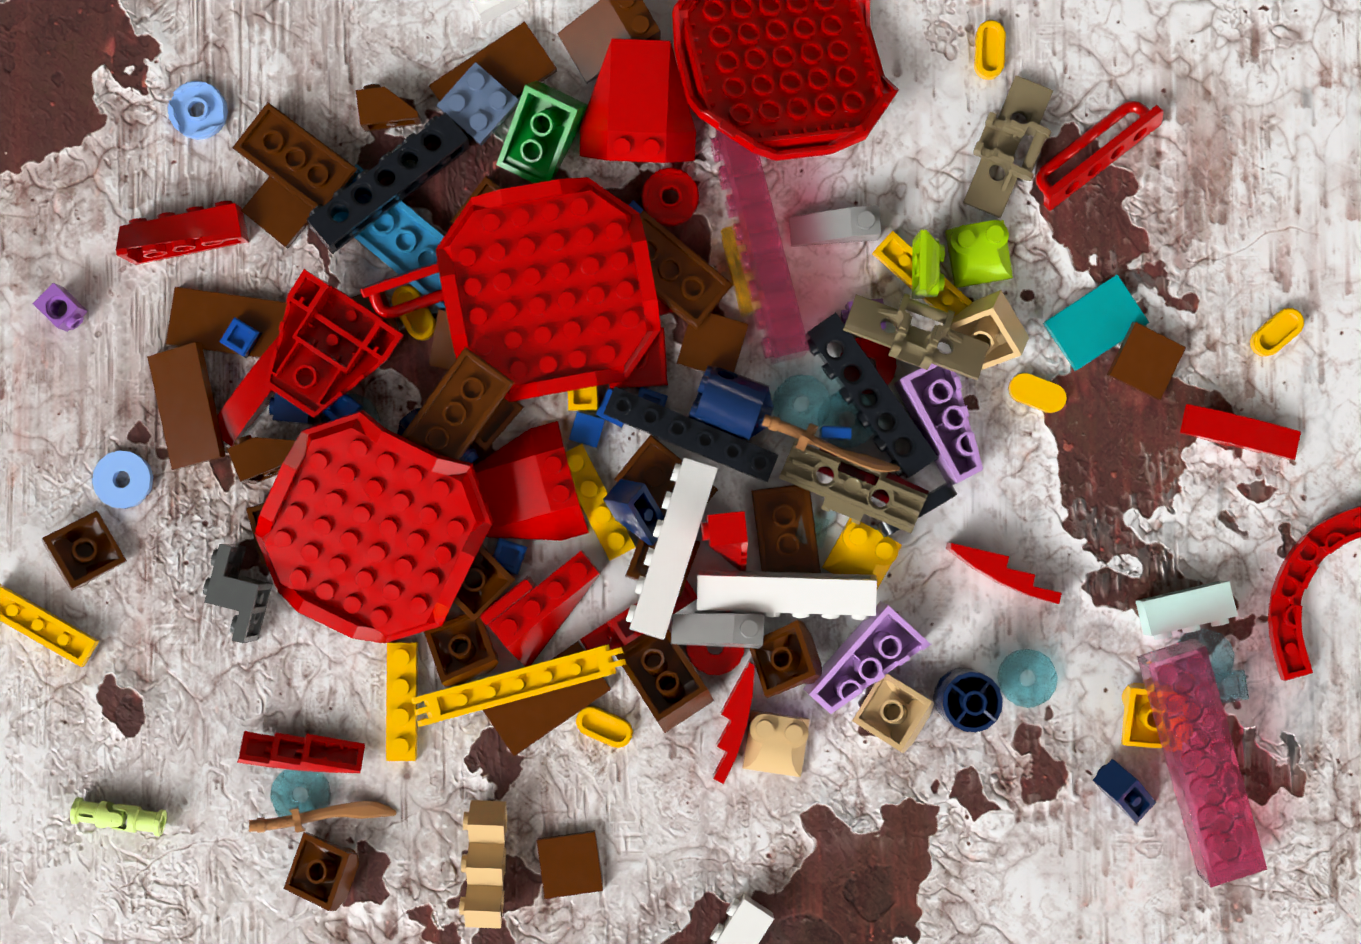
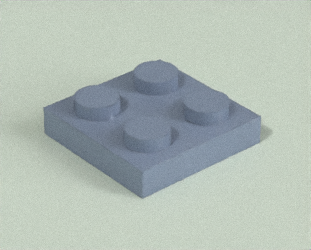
[437,62,519,146]

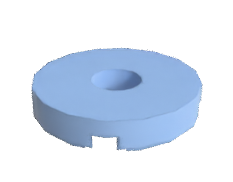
[168,80,228,140]
[92,450,154,509]

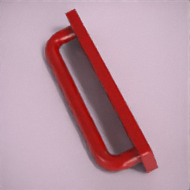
[1035,101,1164,211]
[360,262,444,319]

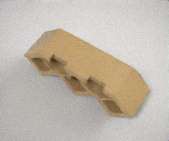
[459,800,508,928]

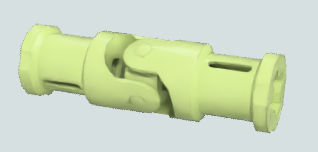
[70,797,167,837]

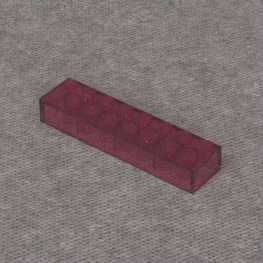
[710,129,809,365]
[1137,638,1268,888]

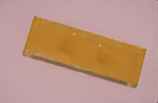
[720,226,753,317]

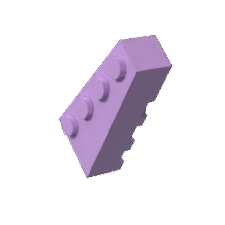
[894,363,983,485]
[803,601,932,714]

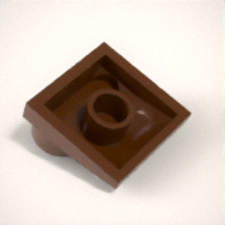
[42,511,127,591]
[454,544,516,621]
[424,614,499,686]
[750,620,822,698]
[283,832,359,911]

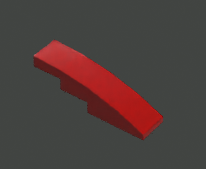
[217,335,279,447]
[1180,404,1301,460]
[946,543,1062,604]
[580,580,697,650]
[713,661,755,785]
[237,731,365,773]

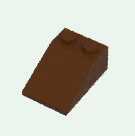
[557,0,661,84]
[227,435,296,484]
[615,629,714,733]

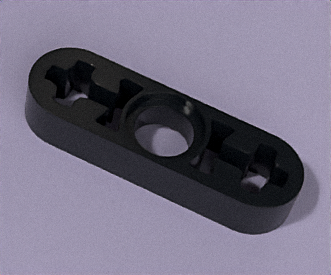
[876,481,957,538]

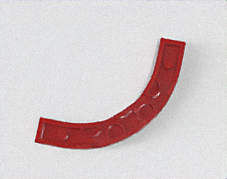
[1268,506,1361,681]

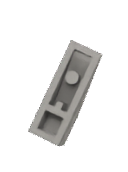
[789,205,881,247]
[671,613,764,649]

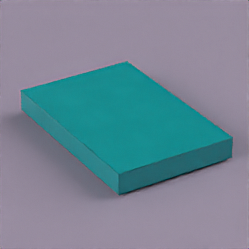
[1043,275,1150,371]

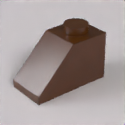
[356,84,422,132]

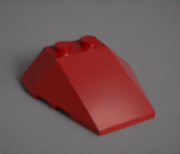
[579,38,696,163]
[264,269,404,418]
[473,421,589,541]

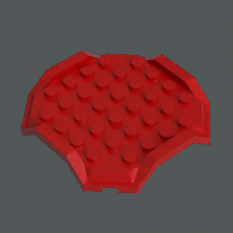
[672,0,899,161]
[436,177,661,402]
[255,410,493,644]

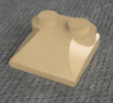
[852,674,934,754]
[742,710,810,777]

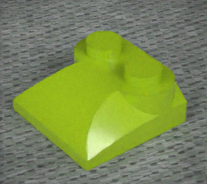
[945,220,1013,288]
[912,230,945,299]

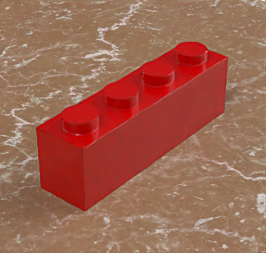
[115,200,249,265]
[701,511,748,571]
[488,550,601,667]

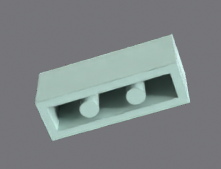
[1136,581,1238,640]

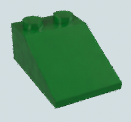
[496,80,588,183]

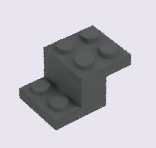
[203,544,273,643]

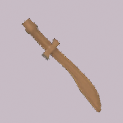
[762,414,900,472]
[249,801,396,833]

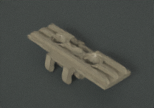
[963,75,1053,218]
[843,293,989,380]
[779,440,927,534]

